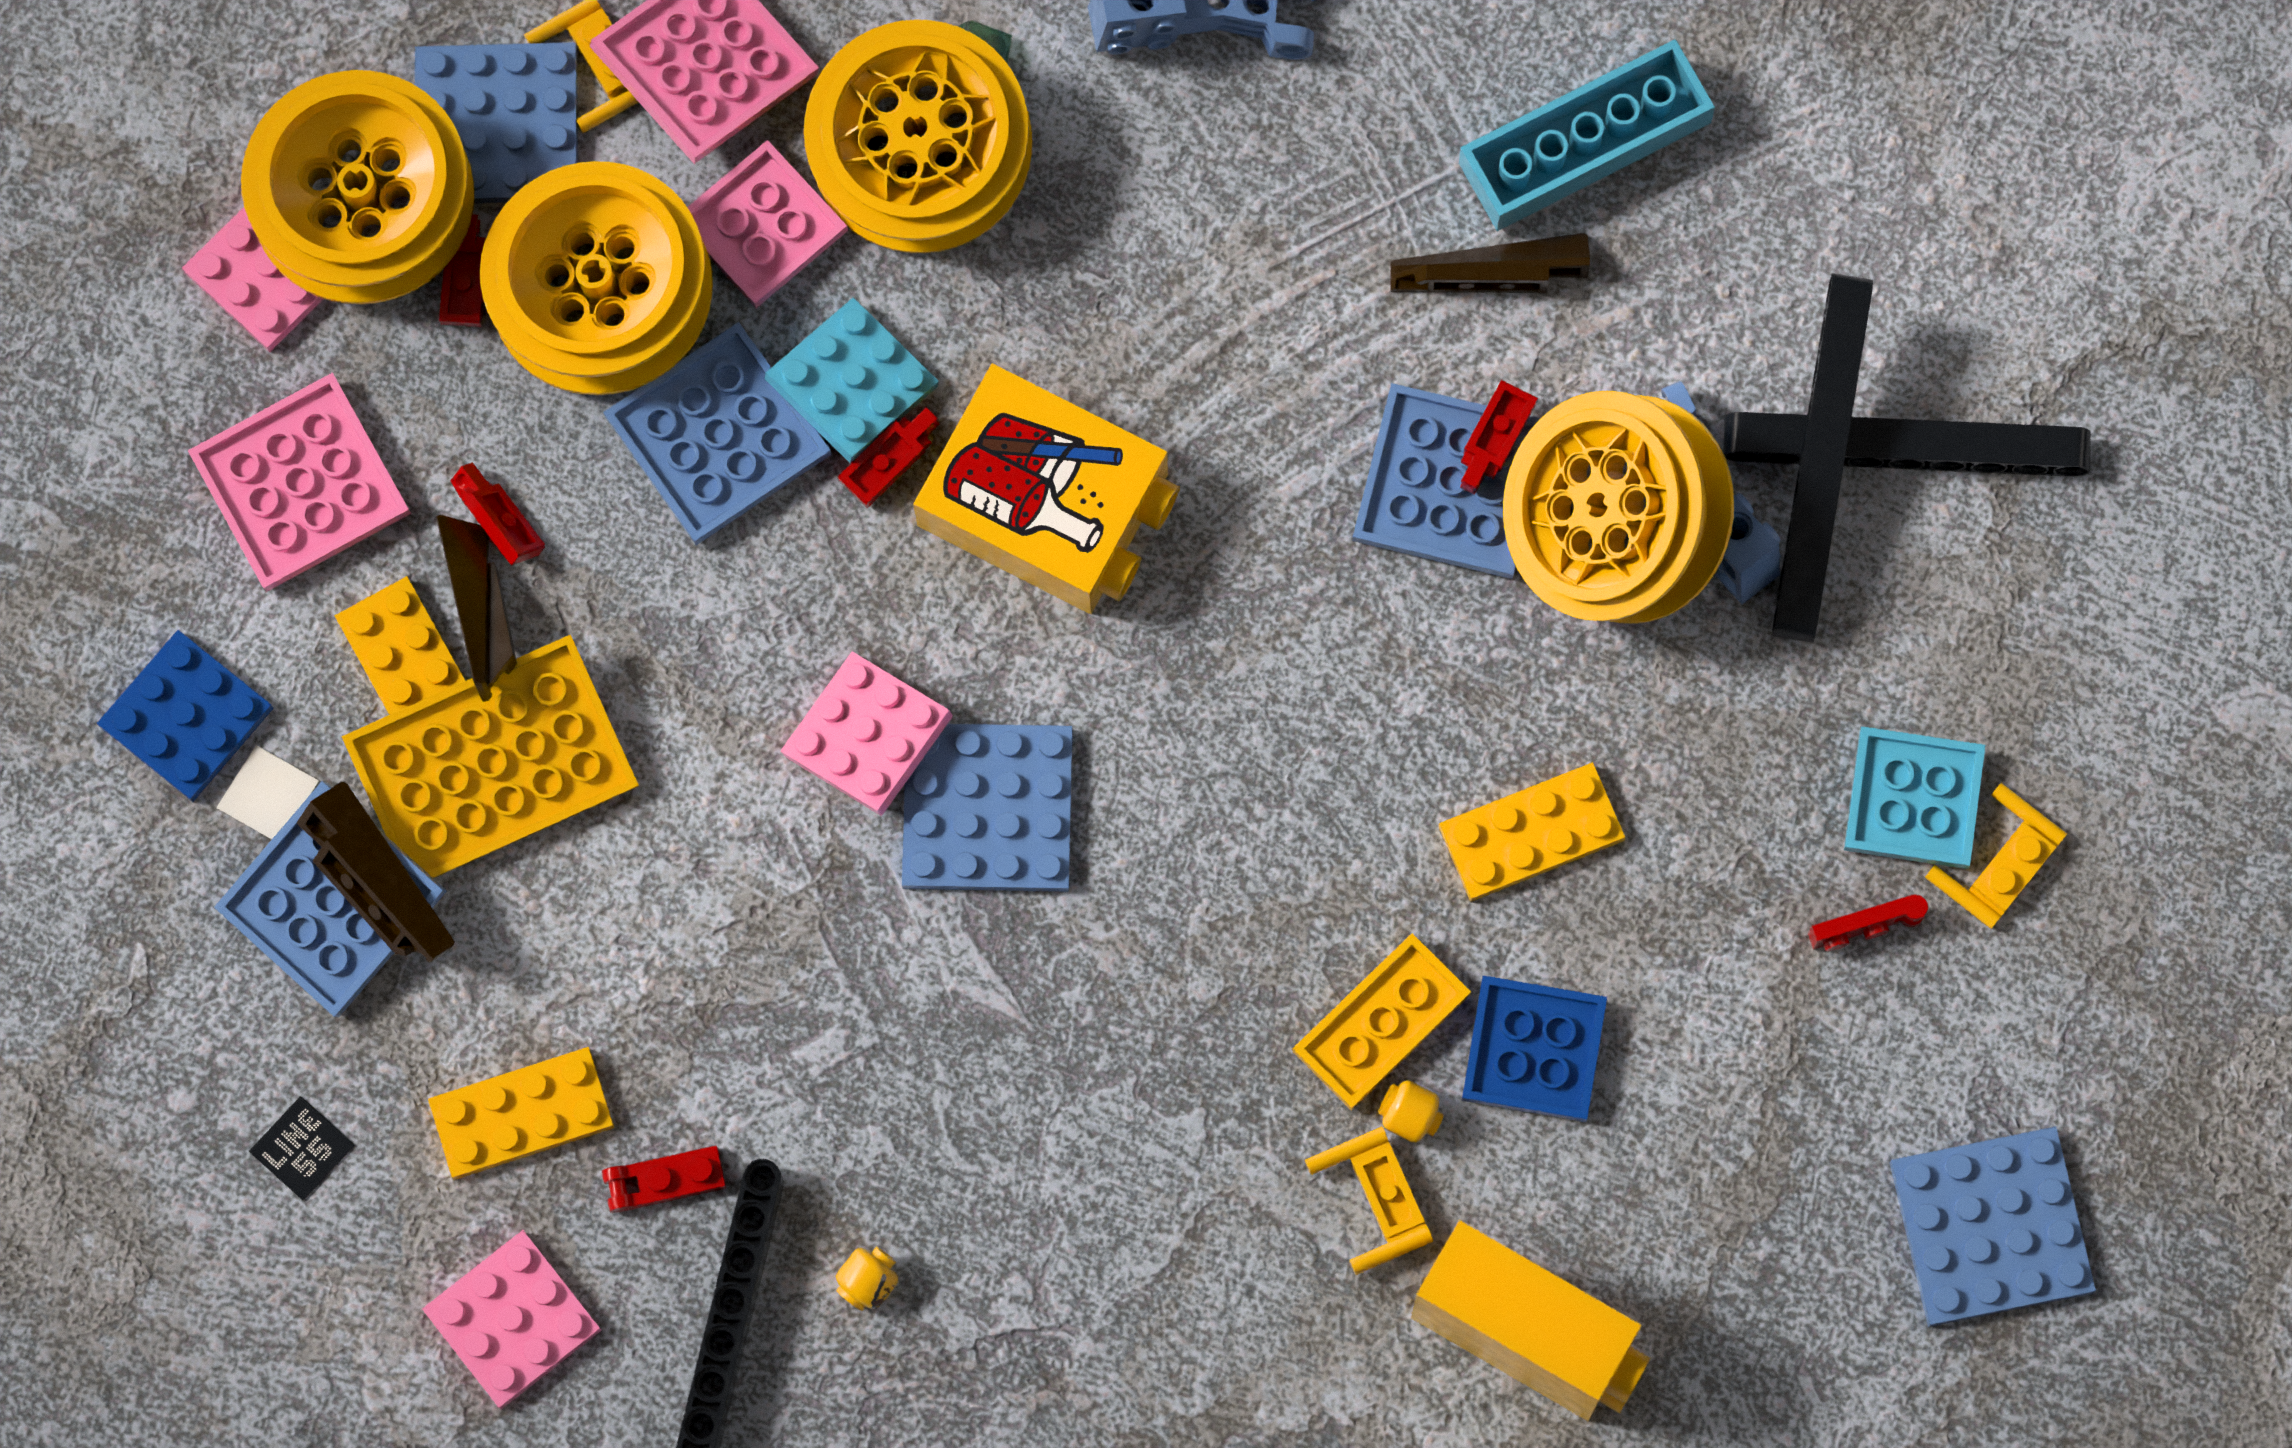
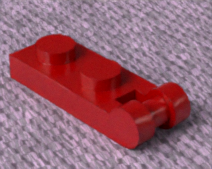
[1808,894,1928,952]
[601,1145,726,1213]

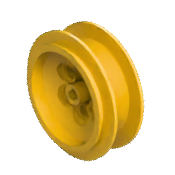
[804,19,1033,253]
[241,70,475,304]
[480,161,713,395]
[1503,391,1734,624]

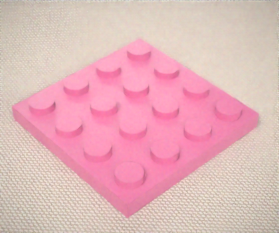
[590,0,819,164]
[188,373,411,592]

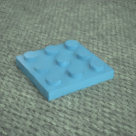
[764,297,939,463]
[1844,726,1986,869]

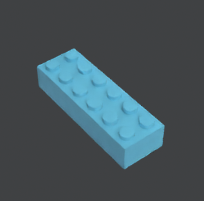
[1459,39,1715,232]

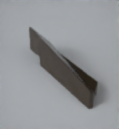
[1390,233,1590,293]
[436,515,517,702]
[297,782,455,962]

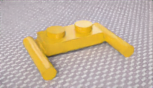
[524,0,639,133]
[1925,783,2067,929]
[1305,1126,1434,1275]

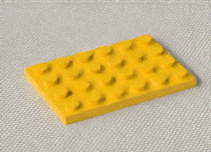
[341,634,639,879]

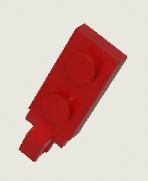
[439,214,486,327]
[1460,380,1538,495]
[838,407,939,509]
[450,462,545,565]

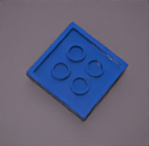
[97,630,274,802]
[1462,975,1607,1122]

